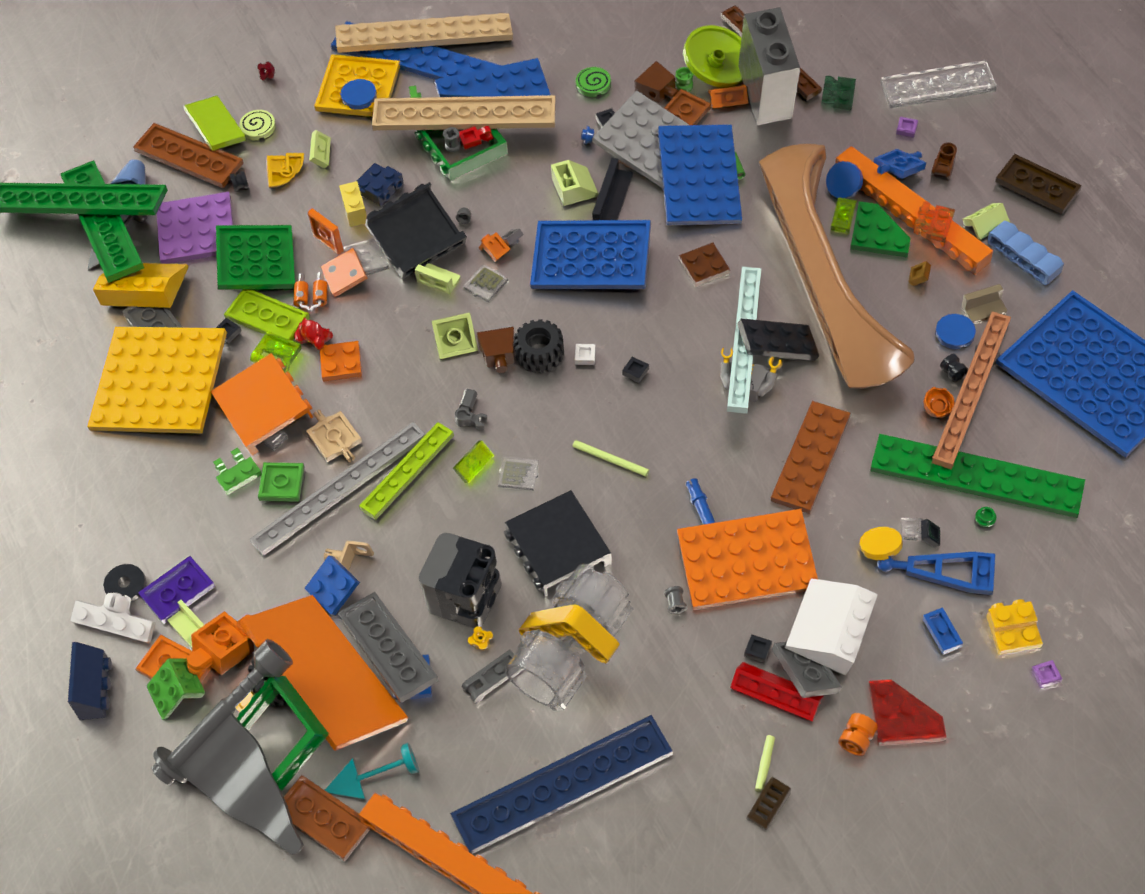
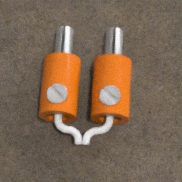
[293,272,327,312]

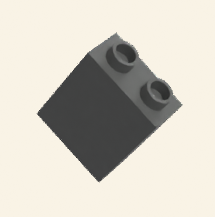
[738,7,800,125]

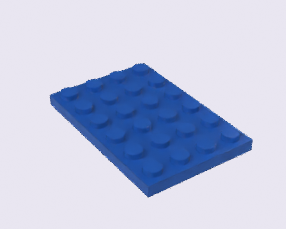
[658,125,742,225]
[530,220,651,289]

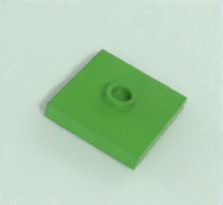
[258,462,305,502]

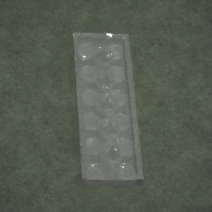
[880,60,997,109]

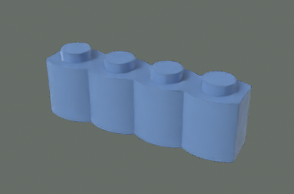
[987,221,1064,285]

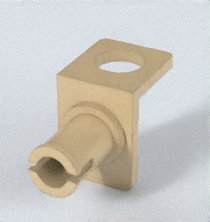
[324,541,374,571]

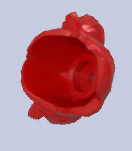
[294,318,333,350]

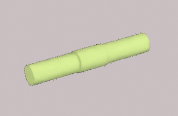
[755,735,775,793]

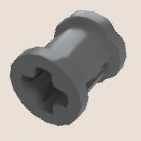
[443,127,461,152]
[664,586,687,614]

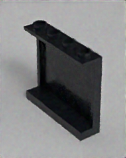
[365,182,467,279]
[504,490,612,596]

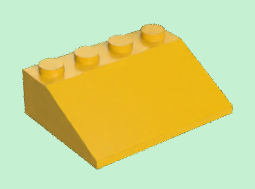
[93,263,189,308]

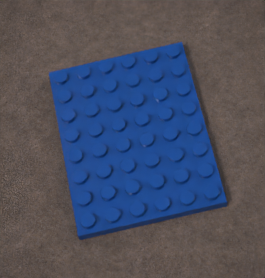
[996,290,1145,458]

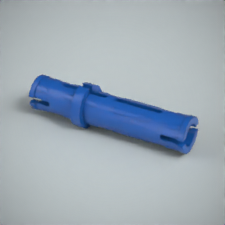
[685,478,716,525]

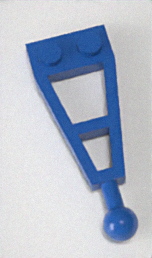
[877,552,995,595]

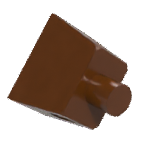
[634,61,679,103]
[477,327,515,373]

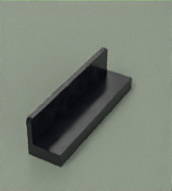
[592,158,633,220]

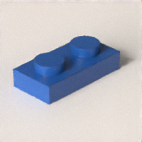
[922,607,963,655]

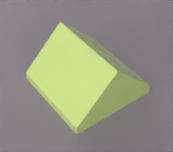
[432,312,478,359]

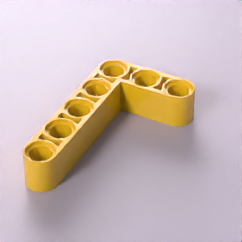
[519,604,620,664]

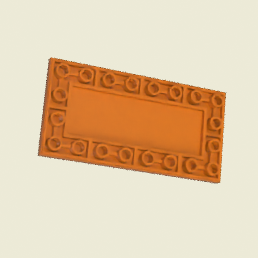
[240,595,408,751]

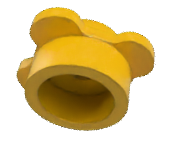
[468,626,493,650]

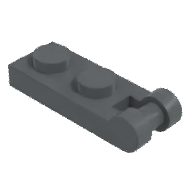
[462,650,524,703]

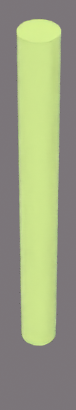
[573,440,649,477]

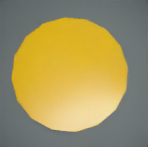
[859,527,903,560]

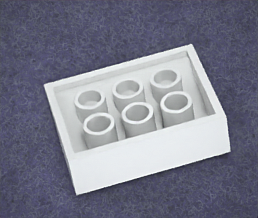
[785,579,878,675]

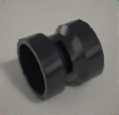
[940,354,968,382]

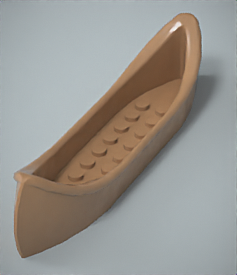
[759,144,915,388]

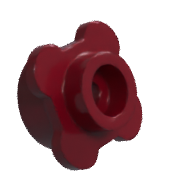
[257,61,275,81]

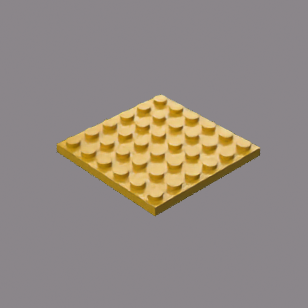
[87,327,227,434]

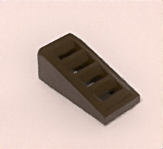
[747,777,791,830]

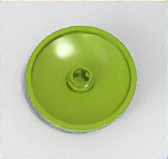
[683,25,743,88]

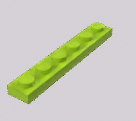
[359,422,454,520]

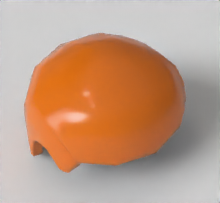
[923,387,955,418]

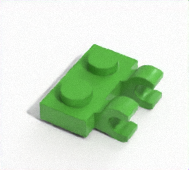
[213,447,262,495]

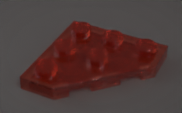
[869,679,946,746]

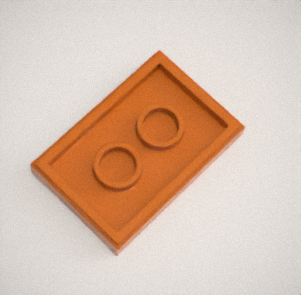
[135,635,212,699]

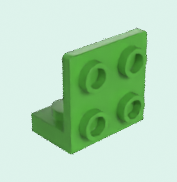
[147,658,205,720]

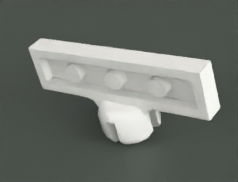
[70,593,156,642]

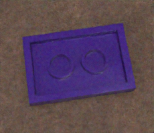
[138,556,215,624]

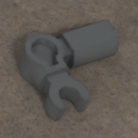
[455,388,487,430]

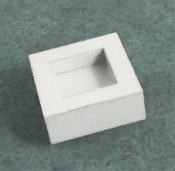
[575,344,596,365]

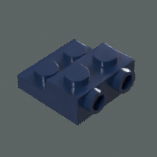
[357,163,404,207]

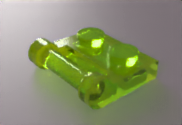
[250,331,302,373]

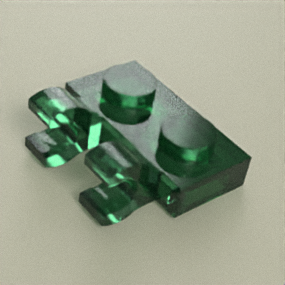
[821,76,856,110]

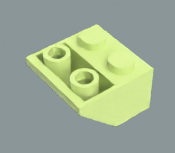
[551,160,599,206]

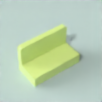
[962,203,1010,240]
[415,263,460,294]
[167,600,204,649]

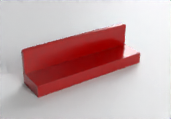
[730,662,824,721]

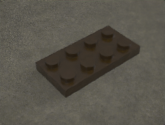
[995,154,1082,214]

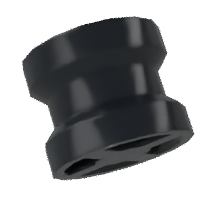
[230,170,249,192]

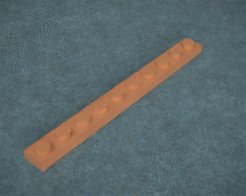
[932,311,1011,469]

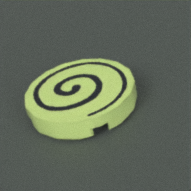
[239,110,276,141]

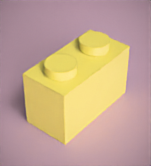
[339,181,367,227]

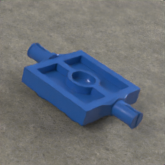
[873,149,927,179]

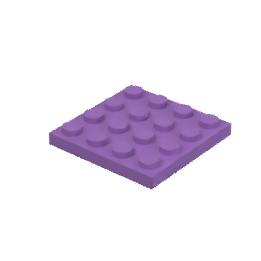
[157,192,233,264]

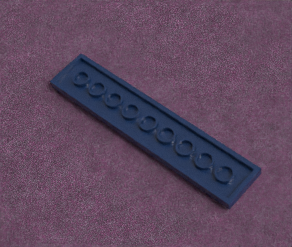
[450,715,673,854]

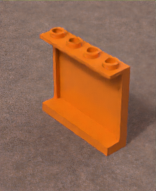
[211,353,313,456]

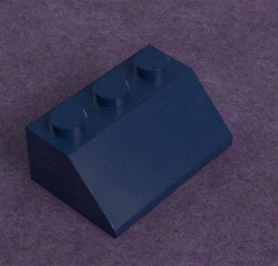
[68,642,112,720]

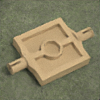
[306,410,362,462]

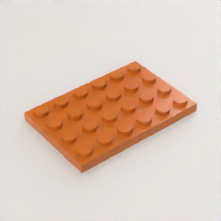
[677,509,818,610]

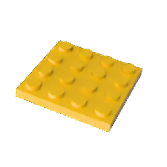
[314,54,400,117]

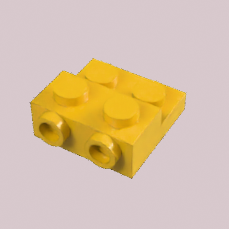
[987,599,1043,655]

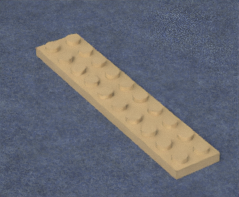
[335,13,513,53]
[372,95,556,131]

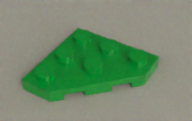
[850,201,911,258]

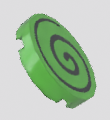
[575,67,611,97]

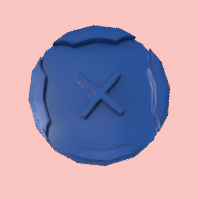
[341,79,377,109]
[826,161,863,199]
[935,314,976,350]

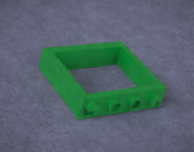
[414,96,508,181]
[237,676,329,792]

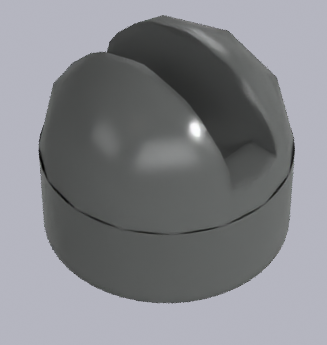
[456,207,472,224]

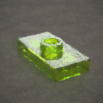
[831,197,857,233]
[453,440,494,483]

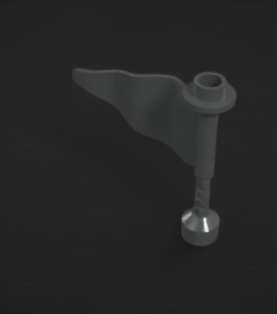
[152,639,304,854]

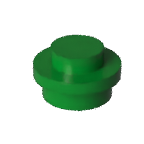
[975,507,997,527]

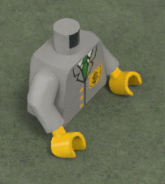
[720,347,782,402]

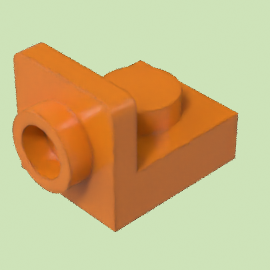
[479,232,511,262]

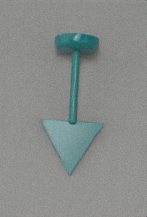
[325,743,419,800]

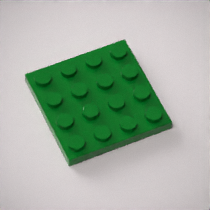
[216,225,295,290]

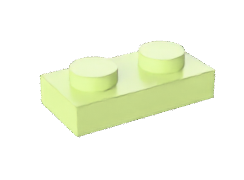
[309,130,331,169]

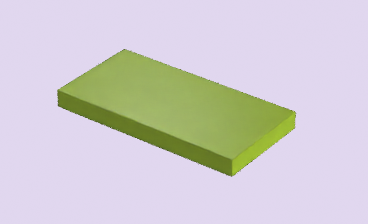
[184,95,246,151]
[224,289,310,345]

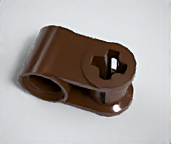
[931,142,957,179]

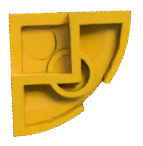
[266,153,304,188]

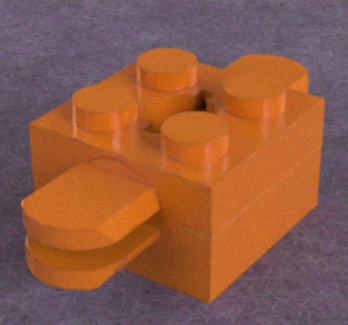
[187,611,254,675]

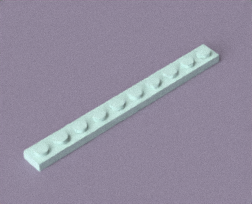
[727,267,761,414]

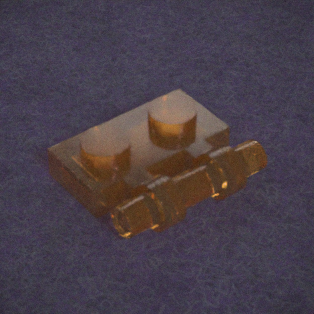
[914,201,955,243]

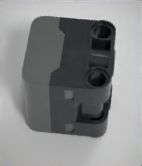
[419,533,502,628]

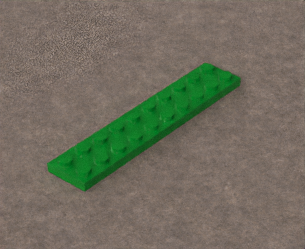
[60,160,144,283]
[0,183,168,216]
[870,434,1086,518]

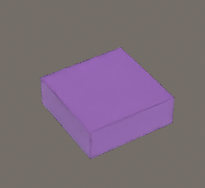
[896,117,918,138]
[1031,660,1062,689]

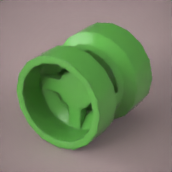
[675,67,693,92]

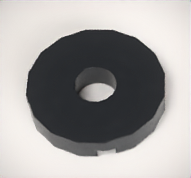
[103,564,147,602]

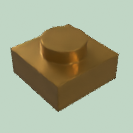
[908,261,931,286]

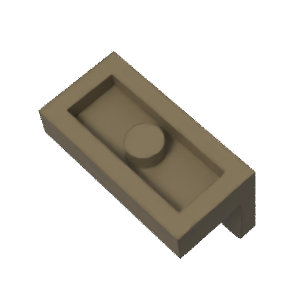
[961,284,1007,323]

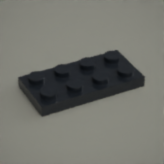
[737,318,820,361]

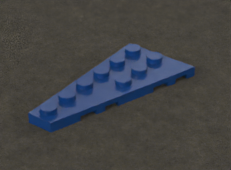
[435,58,551,97]

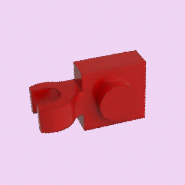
[459,126,493,150]

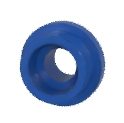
[581,126,594,145]

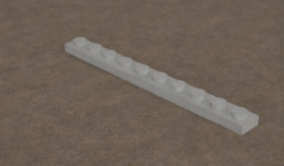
[250,422,426,556]

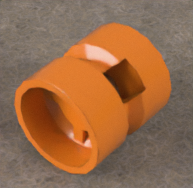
[838,713,878,756]

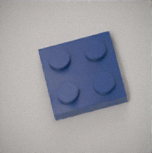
[305,555,360,615]

